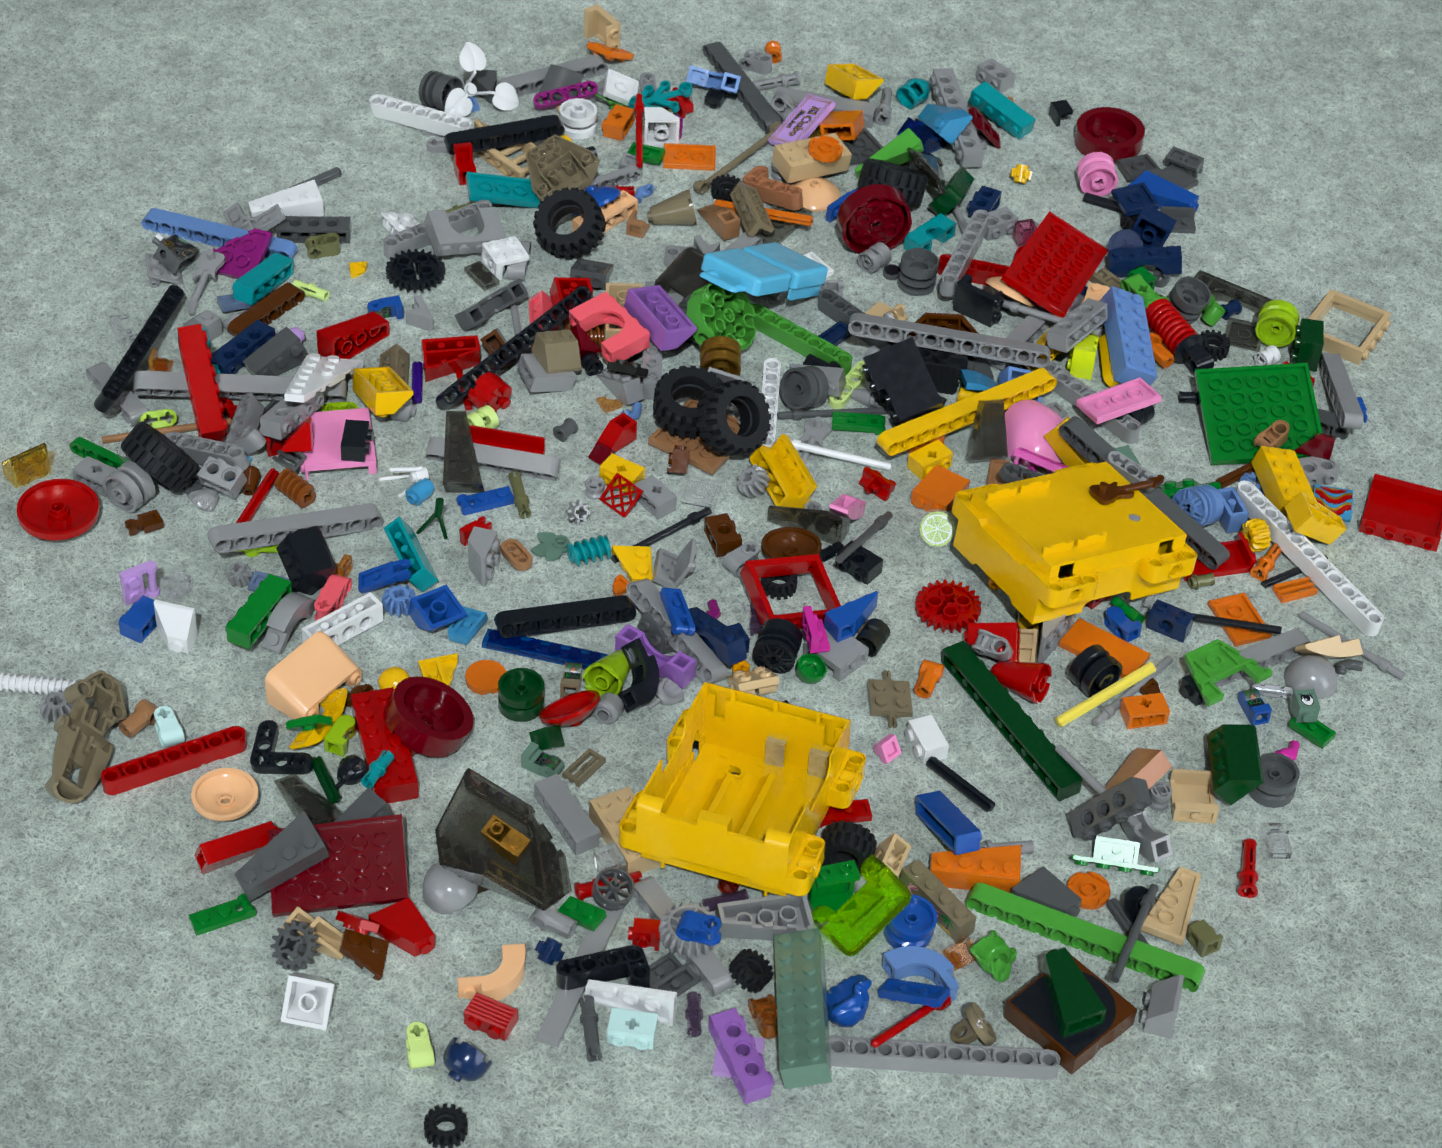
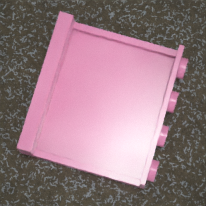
[296,408,377,480]

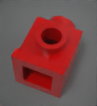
[628,918,660,951]

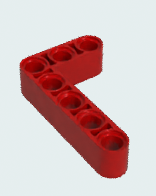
[937,246,1024,287]

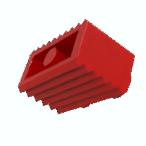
[464,992,518,1041]

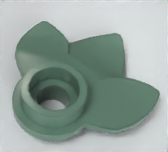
[531,532,570,561]

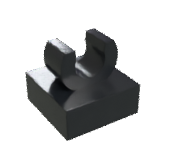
[704,87,726,110]

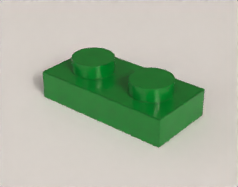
[627,142,666,165]
[1288,717,1336,749]
[558,896,607,932]

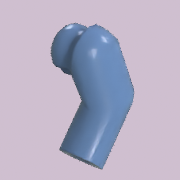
[634,184,655,204]
[621,402,642,420]

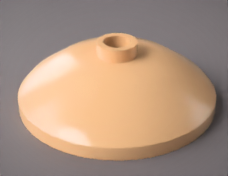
[791,177,841,212]
[986,276,1036,308]
[191,768,258,821]

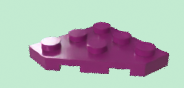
[212,228,273,279]

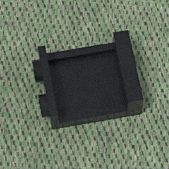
[953,274,1004,327]

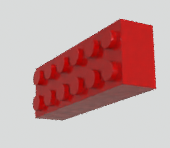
[177,324,228,442]
[351,687,419,804]

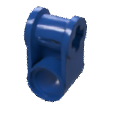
[676,910,721,946]

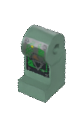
[521,742,565,778]

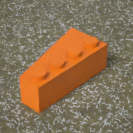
[930,845,1021,893]

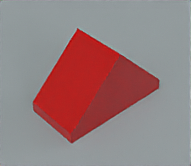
[281,417,314,452]

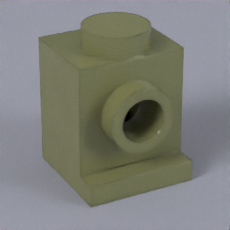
[1186,919,1223,958]

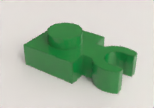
[1111,596,1147,624]

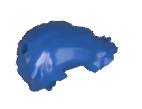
[827,974,872,1027]

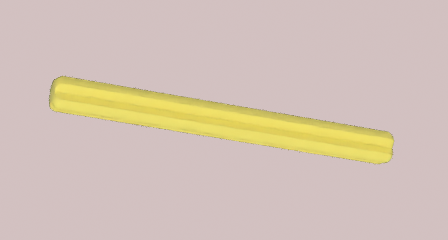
[1055,662,1156,727]

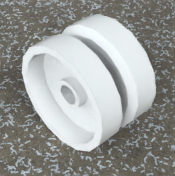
[559,98,597,140]

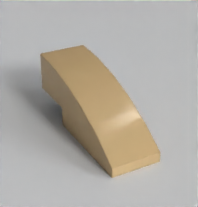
[1295,635,1363,659]
[282,906,344,960]

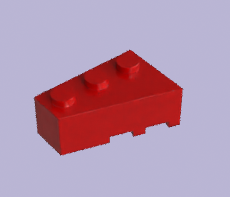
[421,335,480,382]

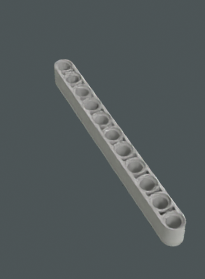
[848,313,1051,368]
[133,371,346,402]
[829,1036,1060,1080]

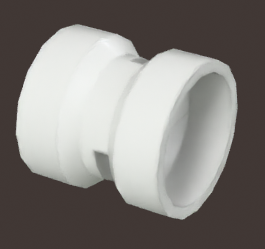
[1254,345,1281,366]

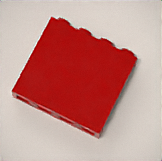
[1359,474,1442,552]

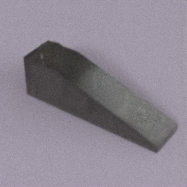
[767,506,850,544]

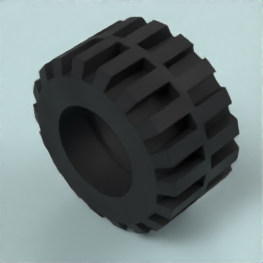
[821,820,877,874]

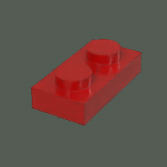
[335,910,380,935]

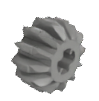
[736,464,771,499]
[39,689,72,724]

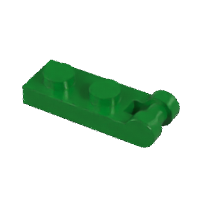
[832,411,886,435]
[188,894,257,936]

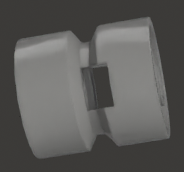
[858,242,892,274]

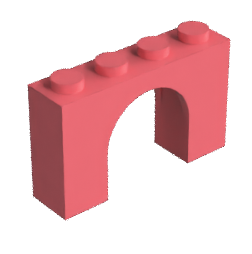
[569,291,650,362]

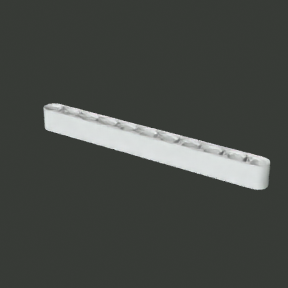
[1236,481,1384,636]

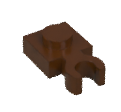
[125,509,164,536]

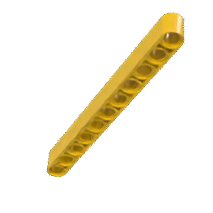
[876,368,1057,456]

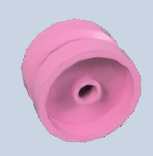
[1076,152,1118,196]

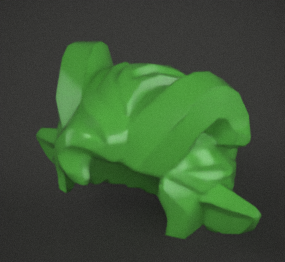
[970,930,1017,982]

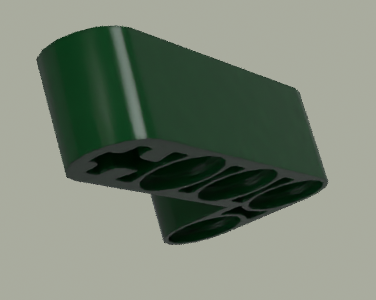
[928,166,975,216]

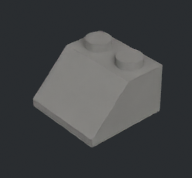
[1140,975,1184,1039]

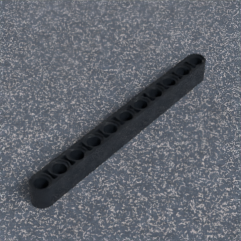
[94,285,184,413]
[436,286,591,410]

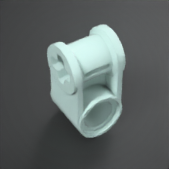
[154,706,185,748]

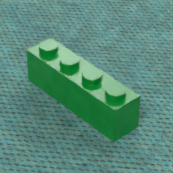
[225,573,292,650]

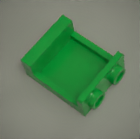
[807,860,860,918]

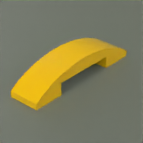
[289,688,347,750]

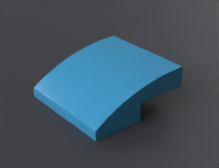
[960,369,997,392]

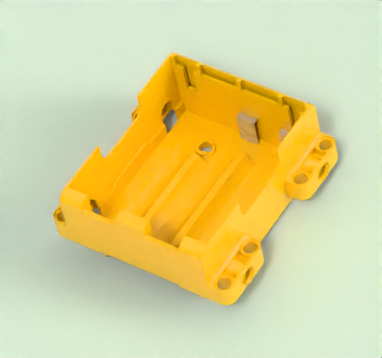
[619,682,866,897]

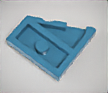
[448,606,488,645]

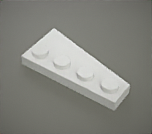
[585,979,677,1026]

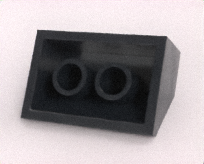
[276,526,337,595]

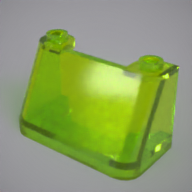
[811,854,912,956]

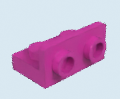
[801,606,830,654]

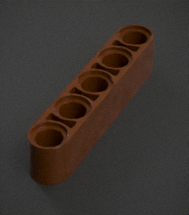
[227,283,305,337]

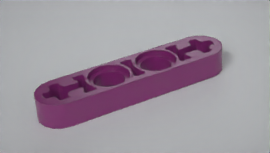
[533,81,598,110]

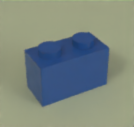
[118,595,157,643]

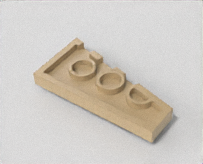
[1141,866,1201,946]

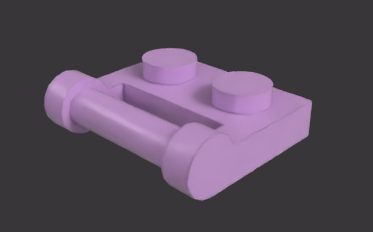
[119,561,160,606]

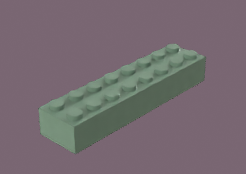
[774,928,832,1089]

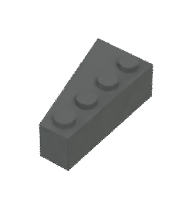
[234,811,329,902]

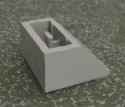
[468,526,500,587]

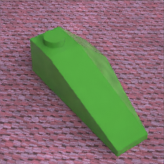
[854,128,924,180]

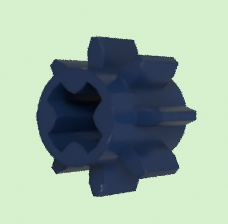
[535,937,565,965]

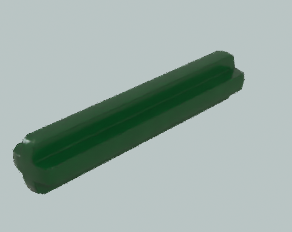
[312,756,341,804]

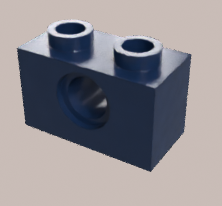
[1146,599,1195,643]

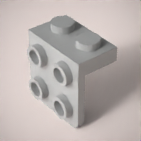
[652,538,697,589]

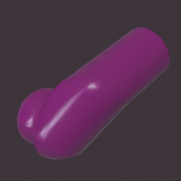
[706,599,721,619]

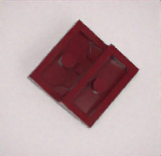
[968,107,1001,149]

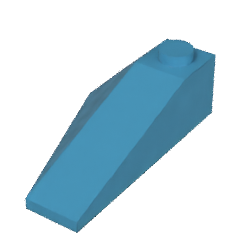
[917,104,973,145]

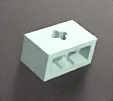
[607,1007,658,1050]

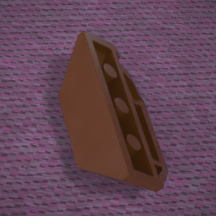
[908,313,979,346]

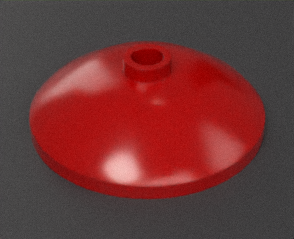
[539,690,600,727]

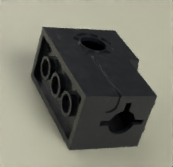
[862,337,943,426]

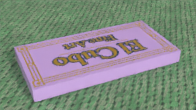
[768,94,836,145]

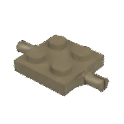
[867,670,913,728]

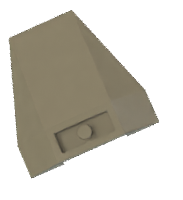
[526,134,600,201]

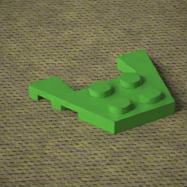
[1184,639,1273,707]

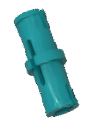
[361,750,394,789]

